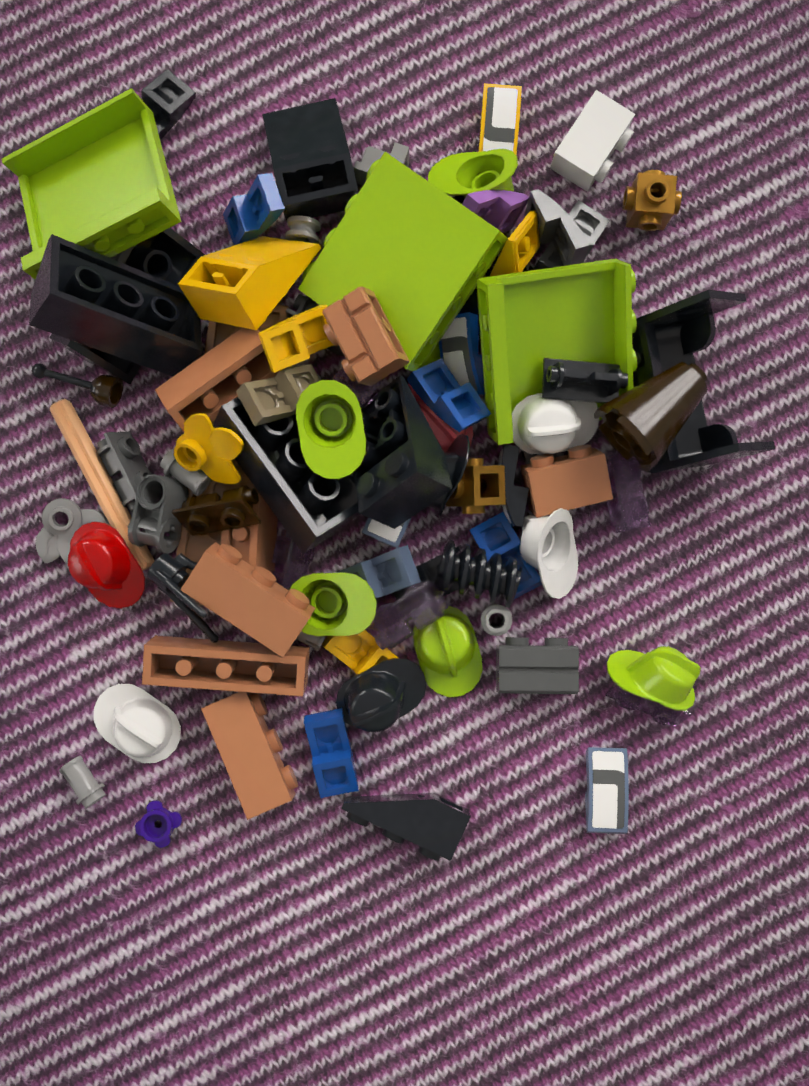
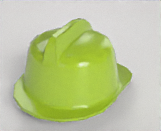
[428,148,518,198]
[296,380,366,479]
[289,572,377,636]
[413,605,483,697]
[606,646,700,711]

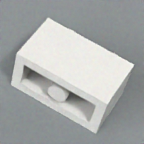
[550,90,635,192]

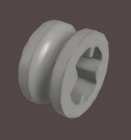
[285,216,321,244]

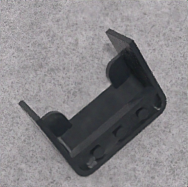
[632,290,775,473]

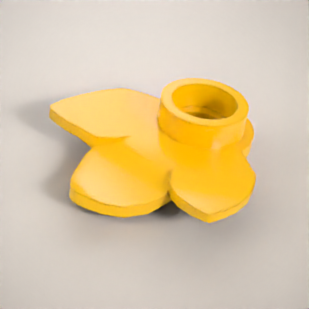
[174,413,244,484]

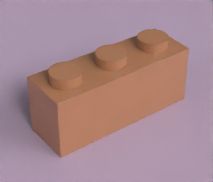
[155,328,280,431]
[180,542,315,658]
[201,692,298,820]

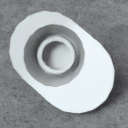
[512,393,599,455]
[520,508,578,599]
[94,684,181,763]

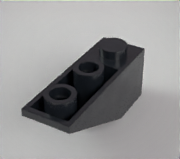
[341,793,471,861]

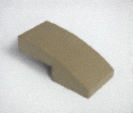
[236,364,321,426]

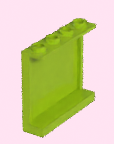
[1,88,181,280]
[298,152,508,371]
[476,258,637,445]

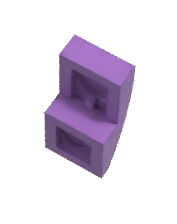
[462,190,529,233]

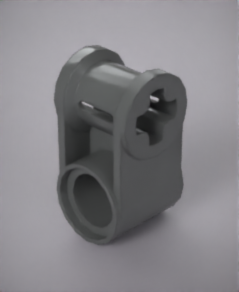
[128,474,189,553]

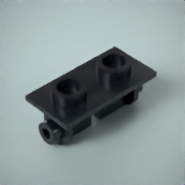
[542,358,628,403]

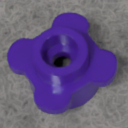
[135,800,182,848]

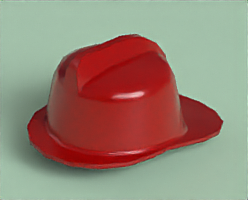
[68,521,145,608]

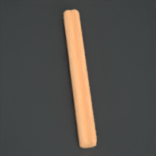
[50,399,155,571]

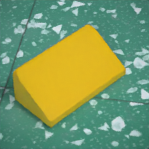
[490,211,540,276]

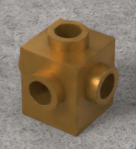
[623,170,682,231]
[446,458,506,514]

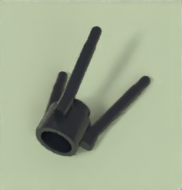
[147,553,219,643]

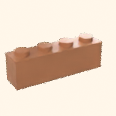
[142,635,310,696]

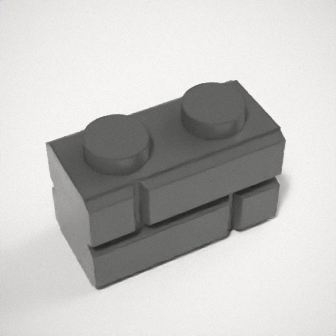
[496,637,579,694]

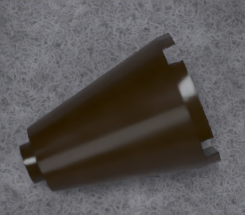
[594,362,708,472]

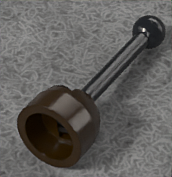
[31,363,123,408]

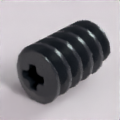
[434,540,522,608]

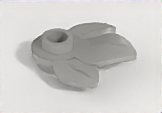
[36,498,110,564]

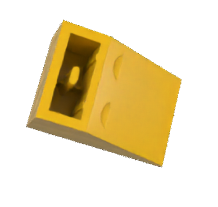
[178,236,321,330]

